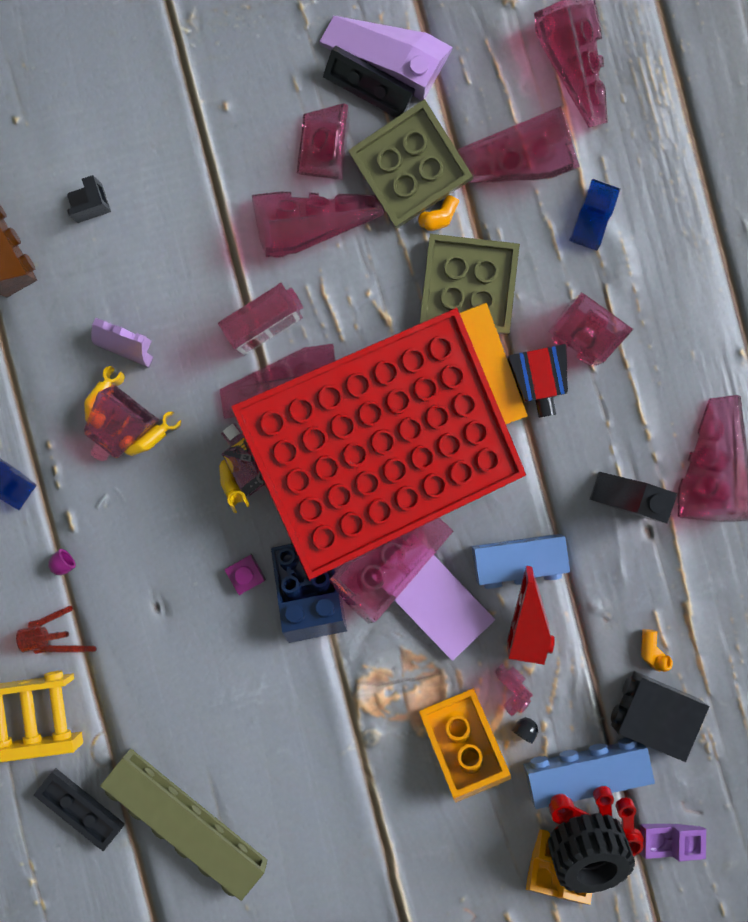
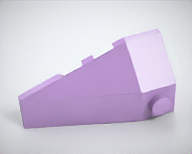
[319,16,453,101]

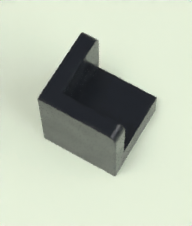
[67,175,111,223]

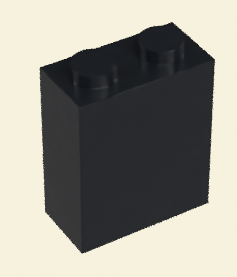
[611,671,710,762]

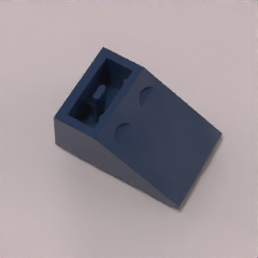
[271,544,347,643]

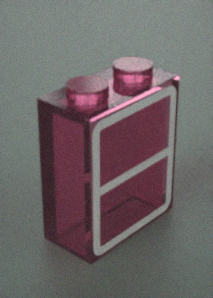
[218,283,304,356]

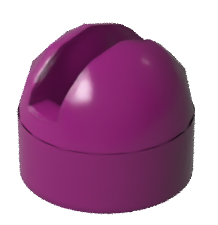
[48,549,76,576]

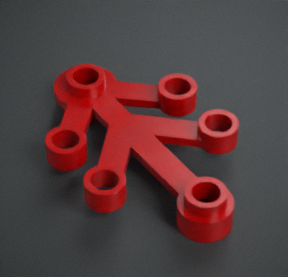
[549,786,644,856]

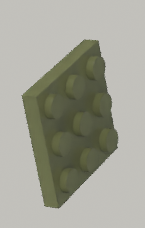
[348,99,473,229]
[419,234,520,335]

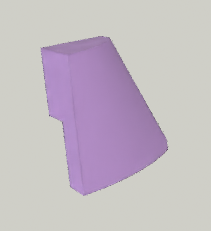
[91,318,153,368]

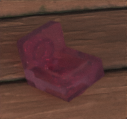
[494,663,533,716]

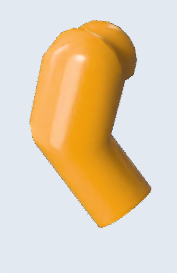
[418,195,459,231]
[641,629,673,672]

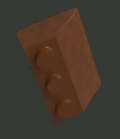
[0,205,38,298]

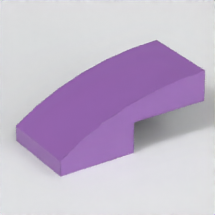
[639,824,706,862]

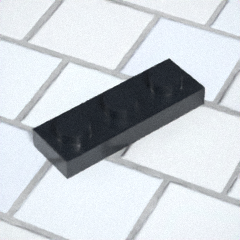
[323,46,416,118]
[33,768,125,851]

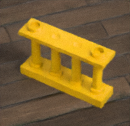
[0,670,83,762]

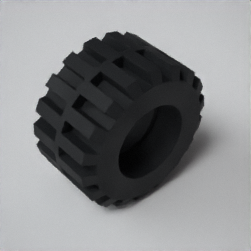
[548,813,635,893]

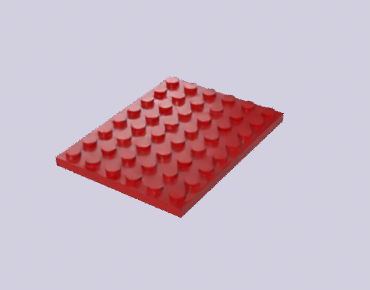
[230,308,526,580]

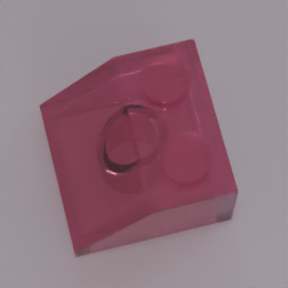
[548,292,633,366]

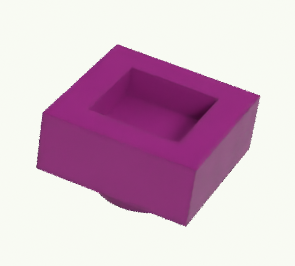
[224,554,266,595]

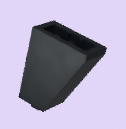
[589,472,678,524]

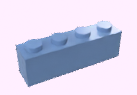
[523,738,655,809]

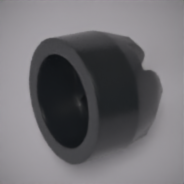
[511,717,538,744]

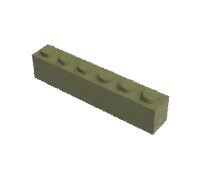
[100,749,268,901]

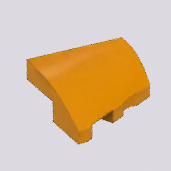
[525,829,592,905]

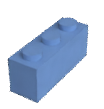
[471,534,570,589]

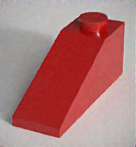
[507,566,555,665]

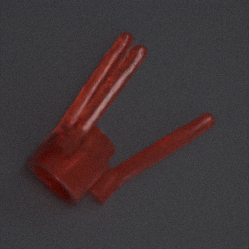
[16,606,97,654]

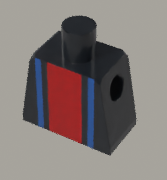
[507,344,568,418]

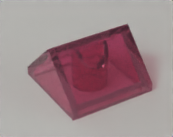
[297,103,350,180]

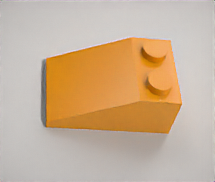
[419,688,511,803]

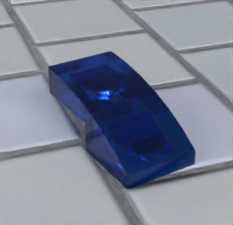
[569,179,620,251]
[0,458,37,510]

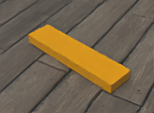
[460,302,528,424]

